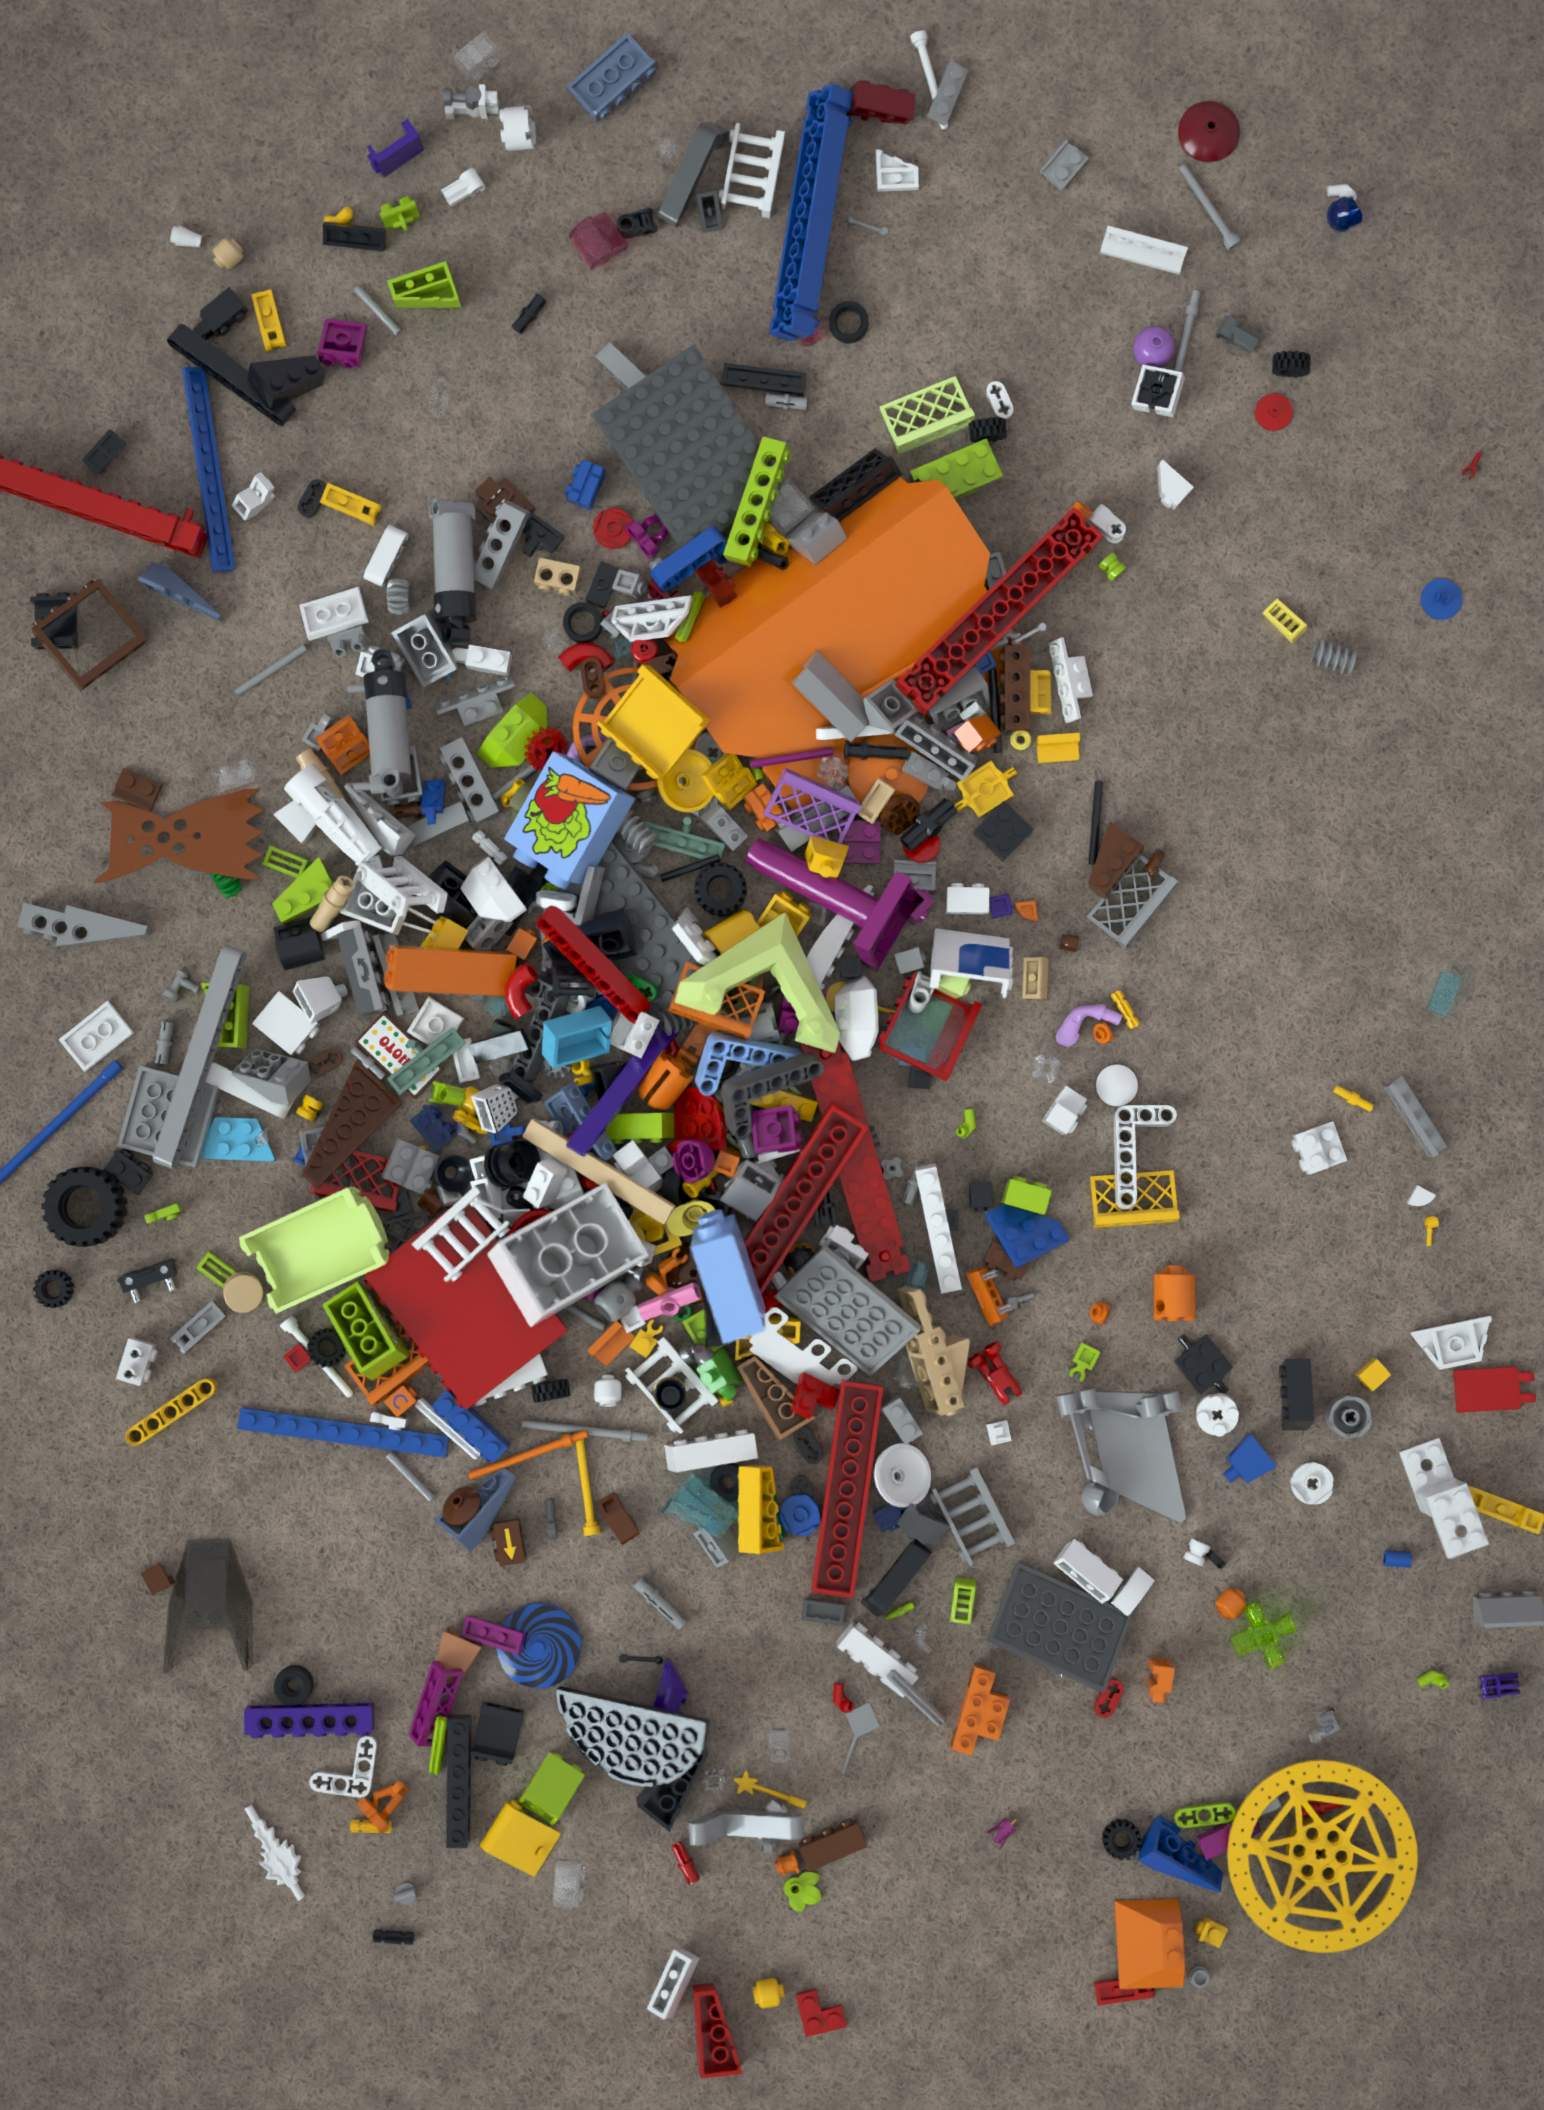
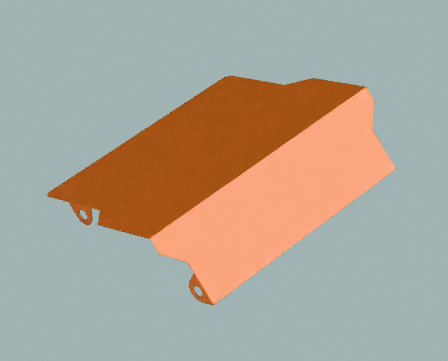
[661,477,1031,809]

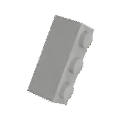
[926,667,991,733]
[1473,1590,1544,1628]

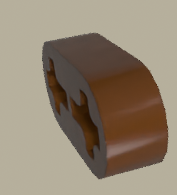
[308,1049,343,1078]

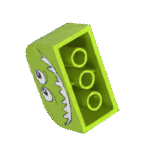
[322,1281,409,1380]

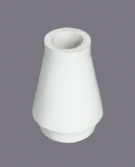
[170,225,202,248]

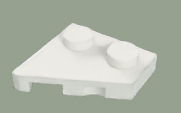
[876,150,919,192]

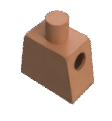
[437,1628,483,1683]

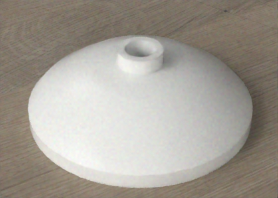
[874,1443,931,1508]

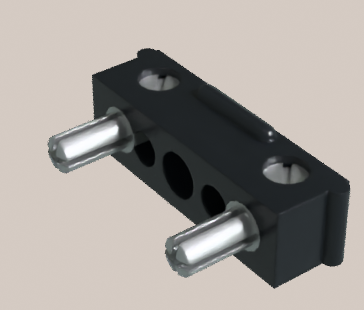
[117,1258,177,1303]

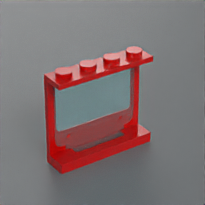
[877,972,982,1082]

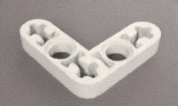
[310,1734,377,1798]

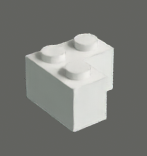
[1042,1086,1087,1135]
[613,1140,663,1193]

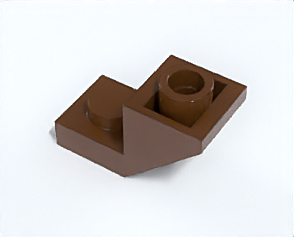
[597,1492,640,1545]

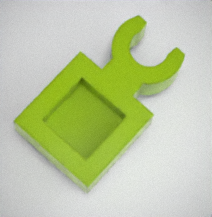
[144,1203,183,1224]
[1069,1342,1100,1382]

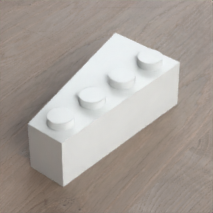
[837,1621,919,1698]

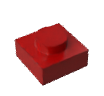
[283,1343,311,1373]

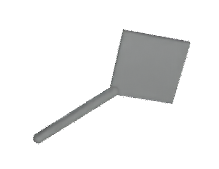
[841,1703,880,1774]

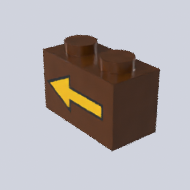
[490,1518,527,1567]

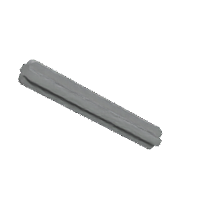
[887,1670,945,1726]

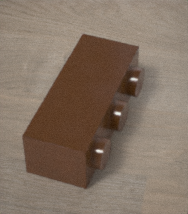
[799,1818,867,1872]

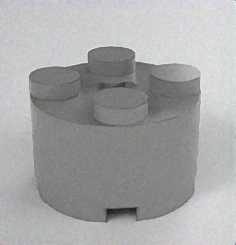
[1325,1394,1372,1438]

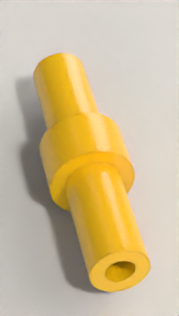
[1333,1085,1374,1112]

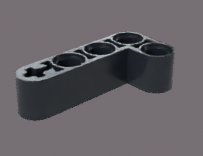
[860,1538,932,1617]

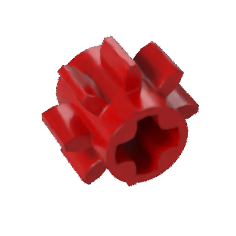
[762,1289,782,1315]

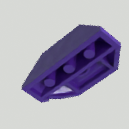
[654,1658,688,1713]

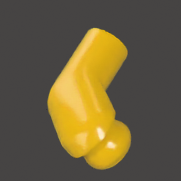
[324,207,353,224]
[501,779,525,808]

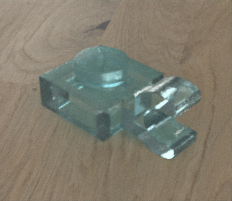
[473,995,509,1020]

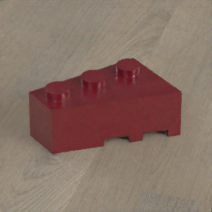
[846,80,916,124]

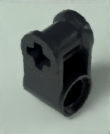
[617,208,658,239]

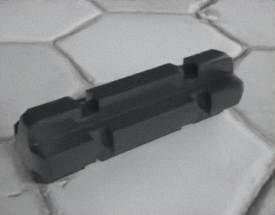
[372,1930,415,1945]

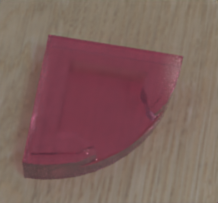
[800,327,825,347]

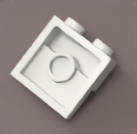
[1291,1121,1347,1175]
[818,1225,868,1271]

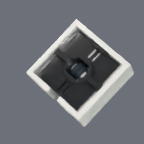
[1131,365,1185,417]

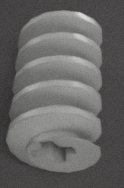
[1309,639,1356,676]
[617,810,657,855]

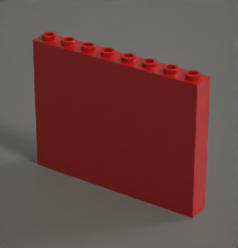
[364,1205,569,1410]

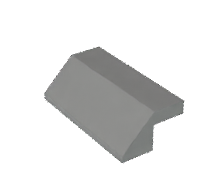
[791,651,868,742]

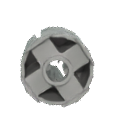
[725,1001,780,1050]

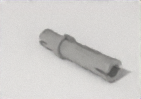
[632,1576,687,1630]

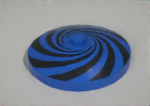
[497,1603,581,1689]

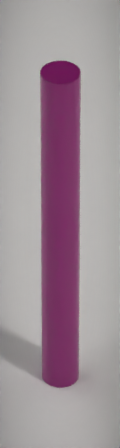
[750,747,833,768]

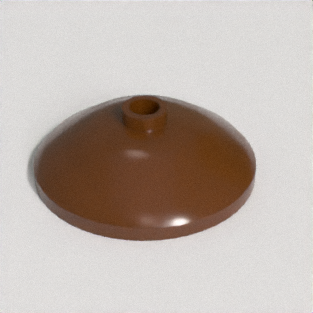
[666,1242,704,1304]

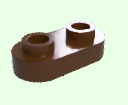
[580,657,605,699]

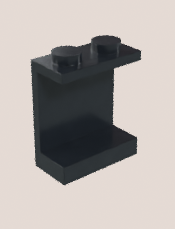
[30,592,78,650]
[470,1701,525,1766]

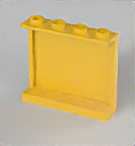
[597,665,711,779]

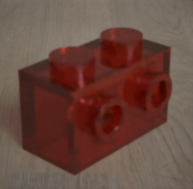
[695,559,737,608]

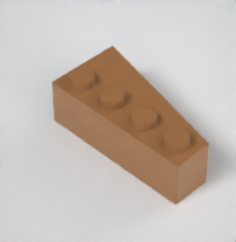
[735,1356,815,1440]

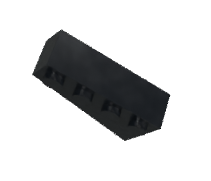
[636,1745,708,1832]

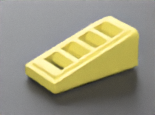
[1262,598,1307,644]

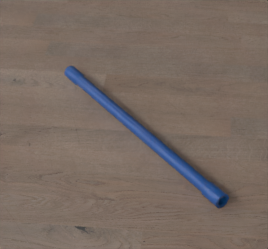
[0,1059,123,1184]

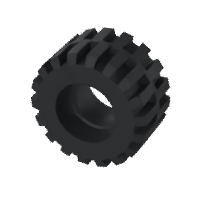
[694,862,747,916]

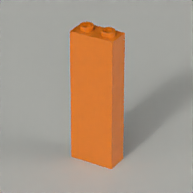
[384,945,517,996]

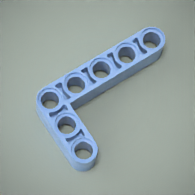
[695,1032,803,1096]

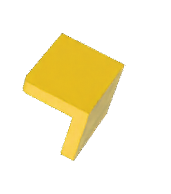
[1355,1358,1391,1392]

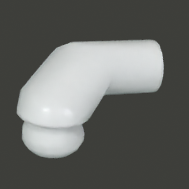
[1327,184,1357,204]

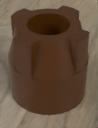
[1060,934,1079,953]

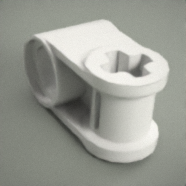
[1086,504,1126,543]
[907,970,934,1013]

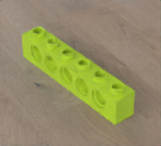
[723,437,791,567]

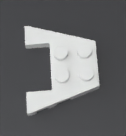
[672,907,718,965]

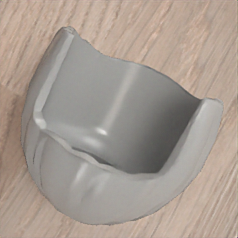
[1082,1481,1119,1516]

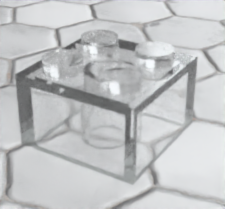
[756,477,815,537]

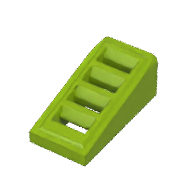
[950,1577,976,1625]

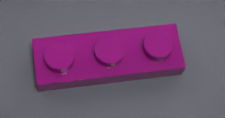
[461,1615,526,1655]

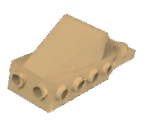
[897,1286,970,1416]

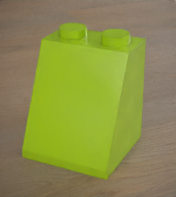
[518,1752,585,1825]

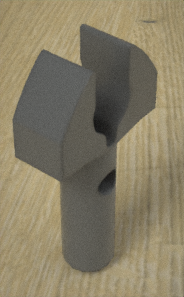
[546,1498,557,1540]

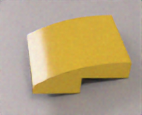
[701,753,757,810]

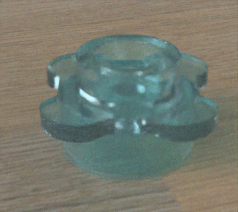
[614,638,634,659]

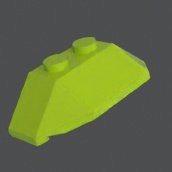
[476,693,548,768]

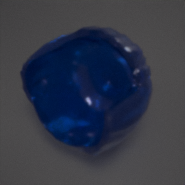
[1327,196,1363,232]

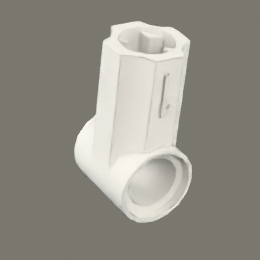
[441,168,486,207]

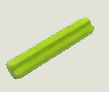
[675,591,705,643]
[429,1716,448,1774]

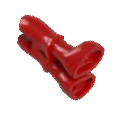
[967,1341,1022,1405]

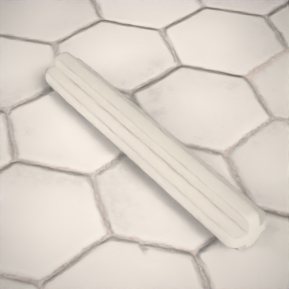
[414,1398,481,1459]

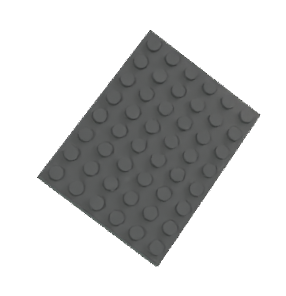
[591,344,786,549]

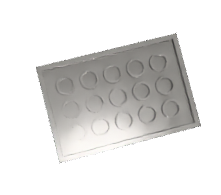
[774,1245,922,1377]

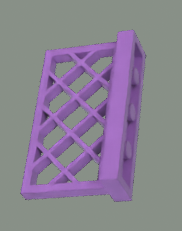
[763,767,862,844]

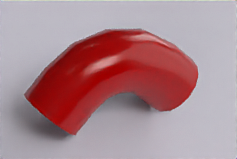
[557,642,616,673]
[505,962,538,1019]

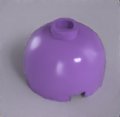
[1133,326,1175,368]

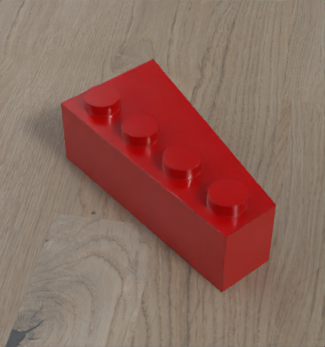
[692,1983,743,2079]

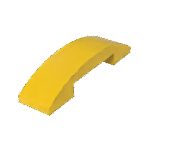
[1468,1485,1544,1535]

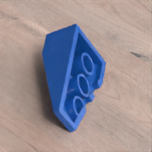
[1138,1815,1223,1892]

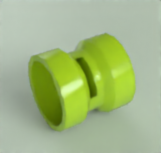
[1098,552,1127,581]

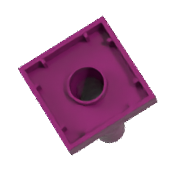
[746,838,918,972]

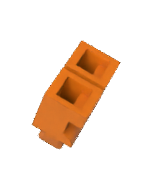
[1146,1657,1175,1703]

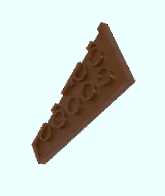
[301,1060,403,1190]

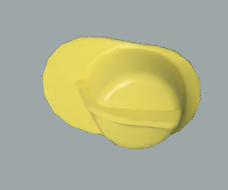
[667,1199,715,1237]

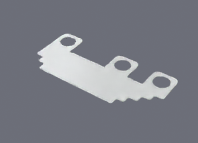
[749,1307,857,1386]

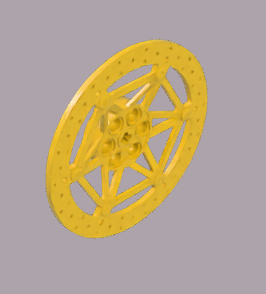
[1227,1760,1418,1953]

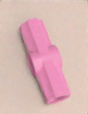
[638,1282,702,1320]

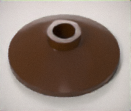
[443,1487,481,1526]

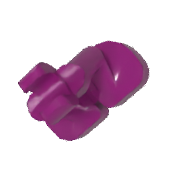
[625,514,669,559]

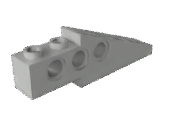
[17,903,151,947]

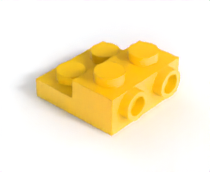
[757,891,813,937]

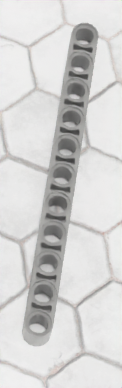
[153,945,247,1169]

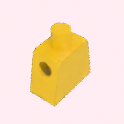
[805,836,849,878]

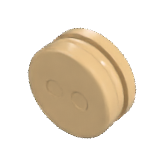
[223,1272,263,1313]

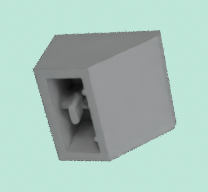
[720,1160,782,1222]

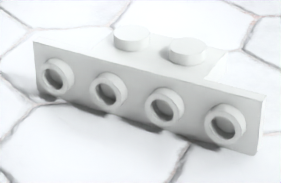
[1048,637,1093,723]

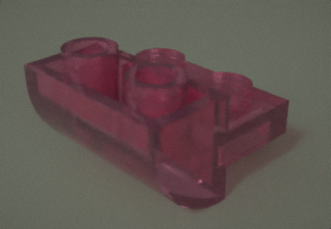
[569,212,628,270]

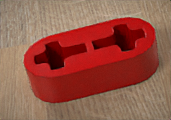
[1094,1678,1123,1718]

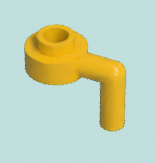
[571,1059,593,1086]

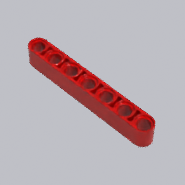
[537,905,651,1023]

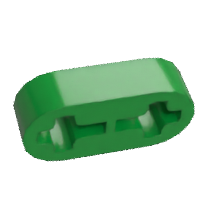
[625,974,659,1002]

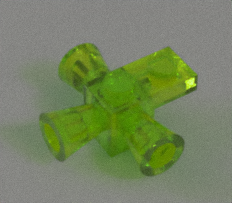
[1229,1601,1297,1669]

